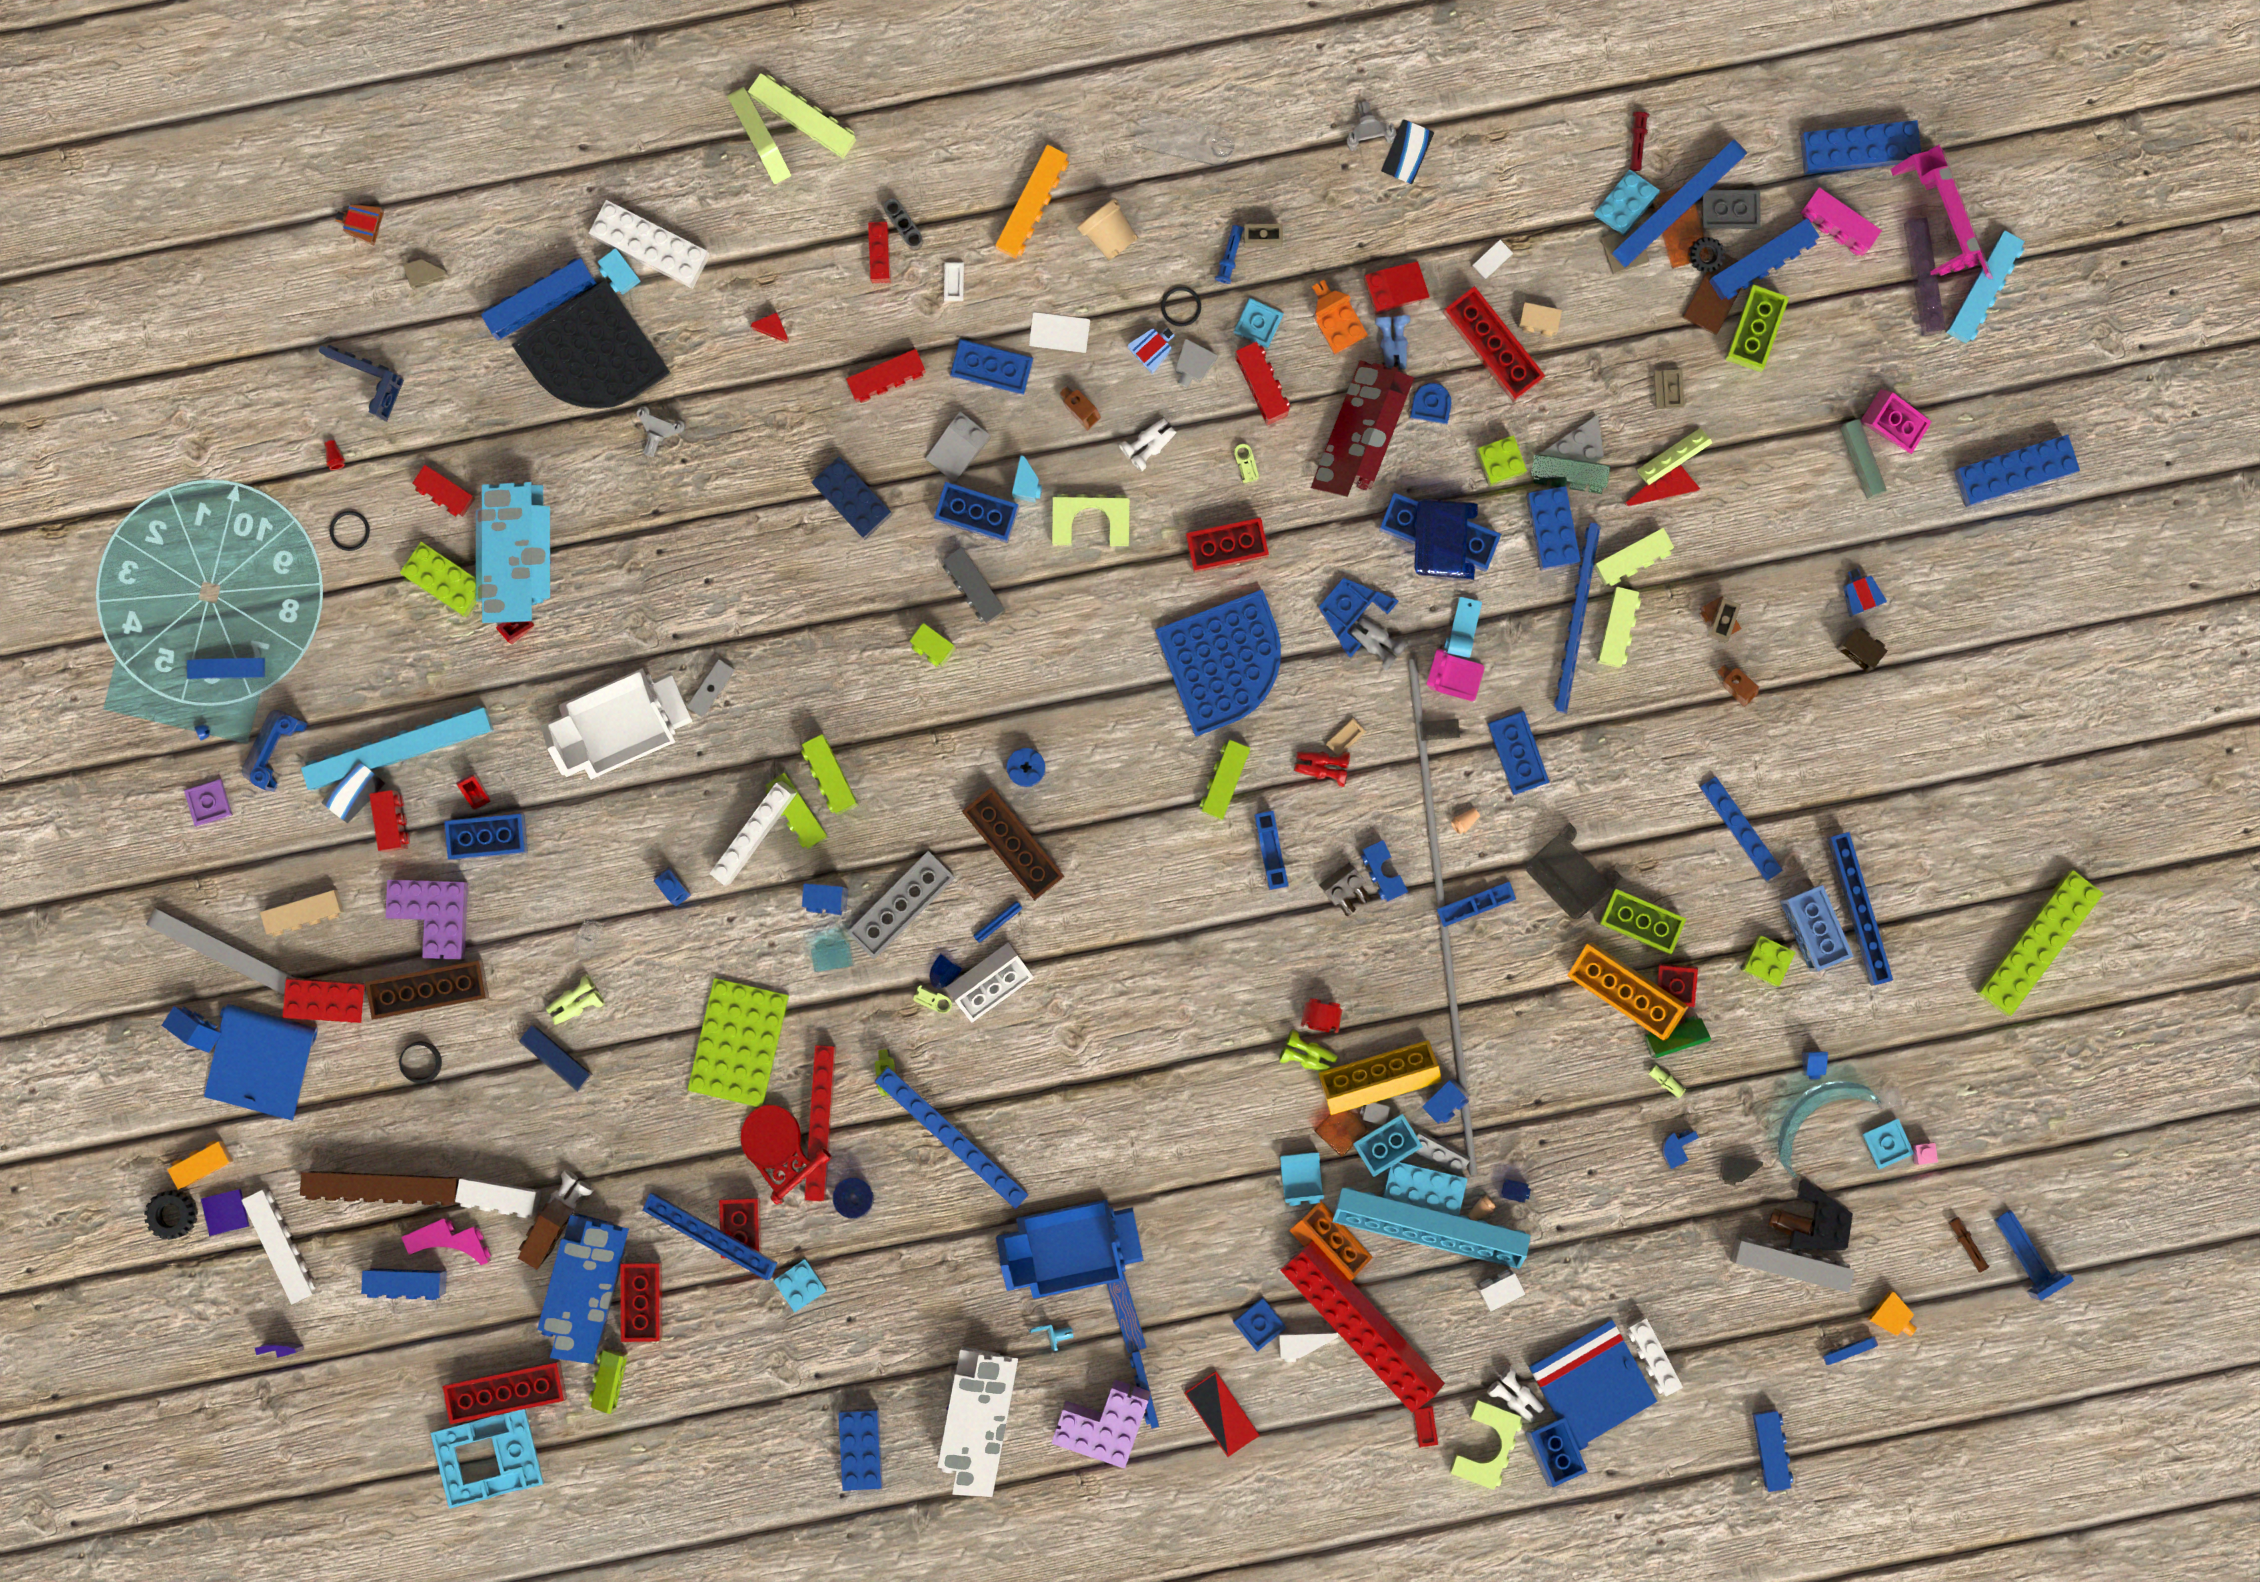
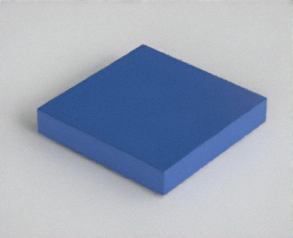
[1233,1297,1287,1352]

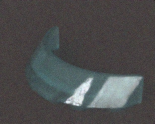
[1778,1081,1881,1179]

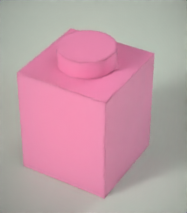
[1912,1142,1938,1165]

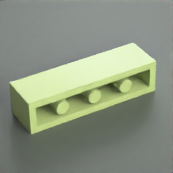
[1594,528,1674,586]
[1597,587,1641,668]

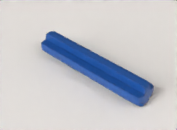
[973,901,1022,943]

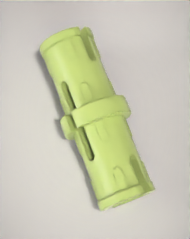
[1648,1065,1686,1099]

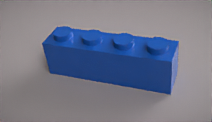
[1752,1409,1793,1492]

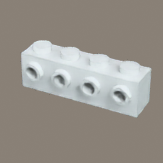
[1627,1317,1683,1396]

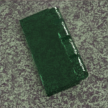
[1531,454,1611,494]

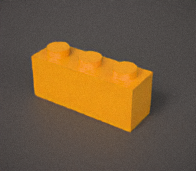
[167,1140,233,1190]

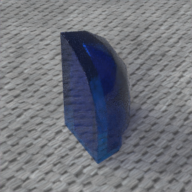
[929,953,963,989]

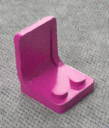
[1427,648,1485,702]

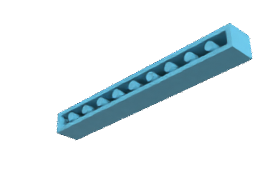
[301,706,494,791]

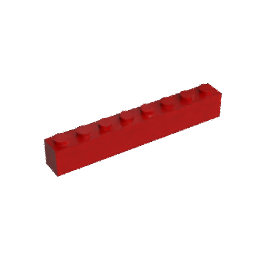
[805,1045,836,1201]

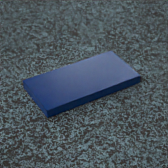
[950,339,1034,395]
[1487,711,1550,796]

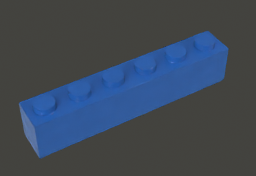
[1709,218,1820,300]

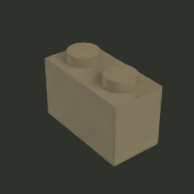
[1244,224,1283,248]
[1707,598,1741,643]

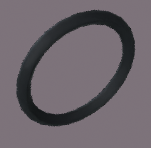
[1161,287,1201,327]
[329,511,370,551]

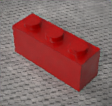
[868,222,891,284]
[412,465,475,517]

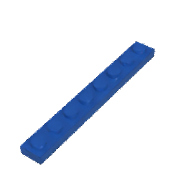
[642,1193,778,1280]

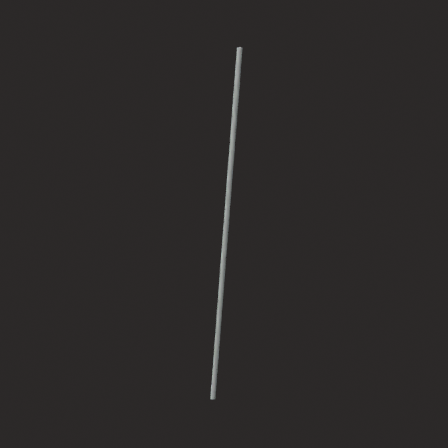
[1409,659,1477,1175]

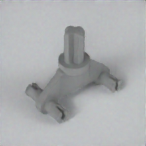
[1347,101,1396,151]
[637,406,686,457]

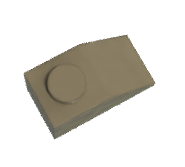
[403,258,450,290]

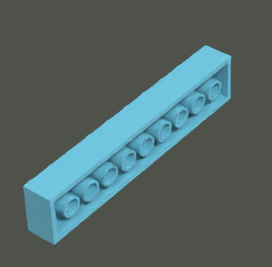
[1332,1187,1531,1269]

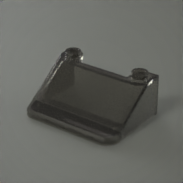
[1526,822,1623,919]

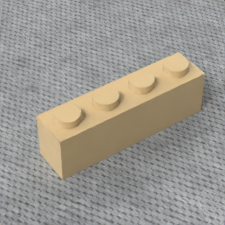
[260,890,344,937]

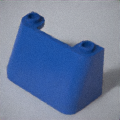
[241,710,308,792]

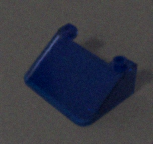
[1414,499,1478,581]

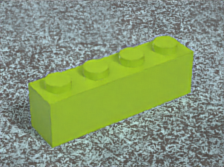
[1199,740,1251,820]
[765,772,828,850]

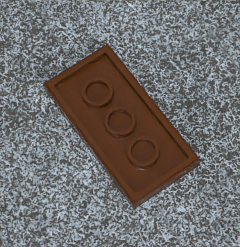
[1683,253,1741,335]

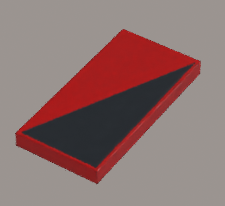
[1184,1371,1260,1457]

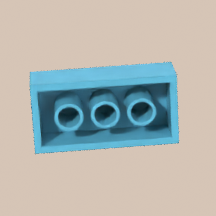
[1382,1162,1467,1216]

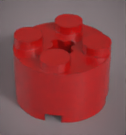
[1301,998,1343,1033]

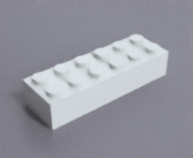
[589,200,710,289]

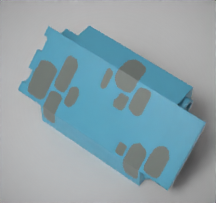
[476,482,550,623]

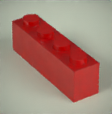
[846,349,926,403]

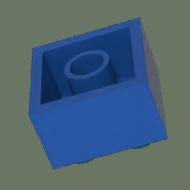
[161,1006,222,1053]
[1422,1079,1470,1124]

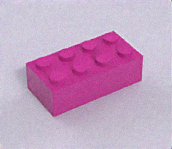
[1800,187,1882,256]

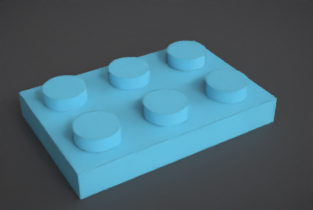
[1594,170,1660,237]

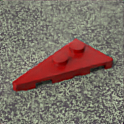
[1625,465,1700,507]

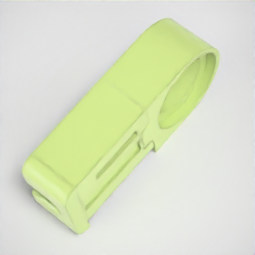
[1234,444,1259,484]
[913,985,952,1013]

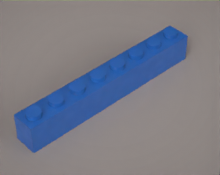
[1827,832,1893,986]

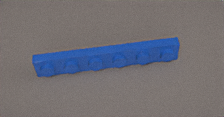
[1699,776,1783,882]

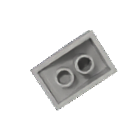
[926,412,991,483]

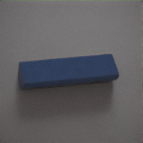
[519,1025,593,1092]

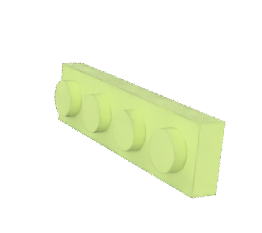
[1637,428,1712,485]

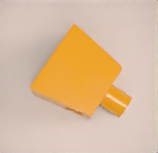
[1867,1290,1917,1336]

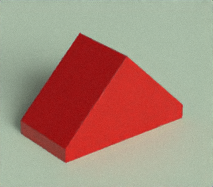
[751,312,789,344]
[496,621,534,645]
[456,774,491,810]

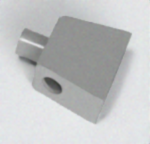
[1176,339,1218,388]

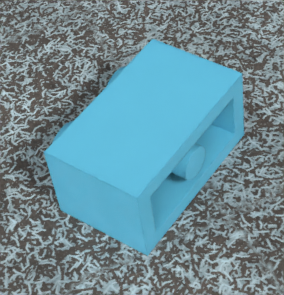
[597,248,641,295]

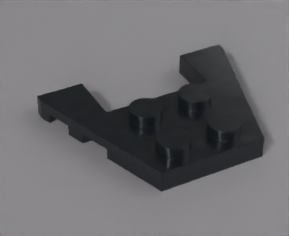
[1789,1179,1853,1251]

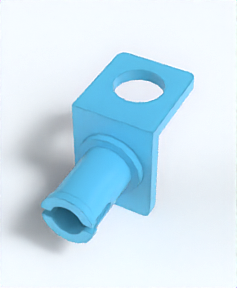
[1028,1324,1074,1351]

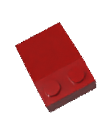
[1364,261,1430,315]

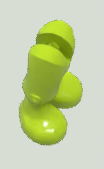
[1279,1029,1338,1072]

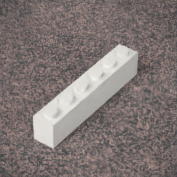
[710,781,797,886]
[242,1189,316,1305]

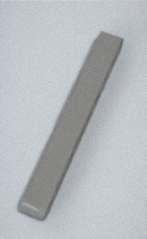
[146,907,297,994]

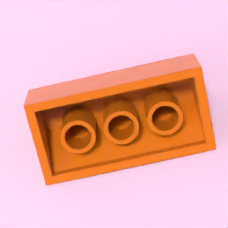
[1289,1200,1373,1281]

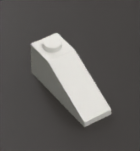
[1279,1332,1338,1362]

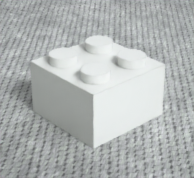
[1477,1270,1525,1312]

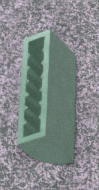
[1840,419,1887,499]

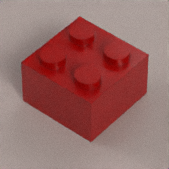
[1657,963,1698,1007]

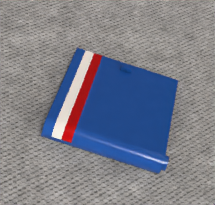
[1528,1320,1658,1451]

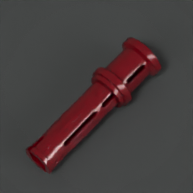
[1629,112,1650,171]

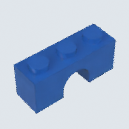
[1360,840,1408,902]

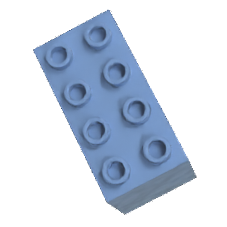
[1780,885,1854,972]

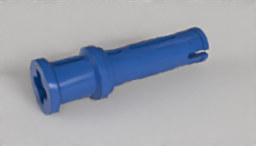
[1215,225,1244,284]

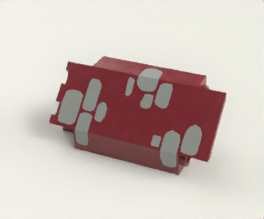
[1310,360,1414,497]

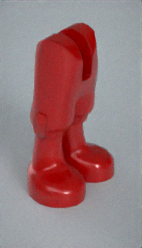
[1294,751,1350,788]

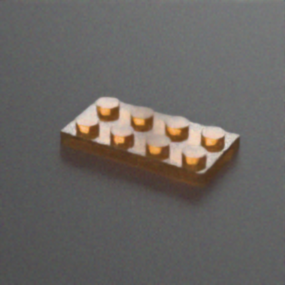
[1653,187,1710,269]

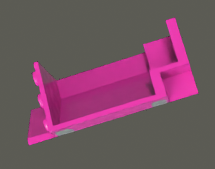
[1890,144,1993,279]

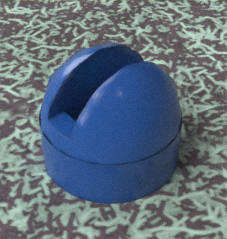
[194,724,210,741]

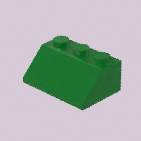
[1644,1016,1711,1058]

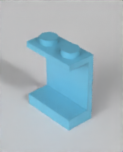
[1280,1152,1324,1206]

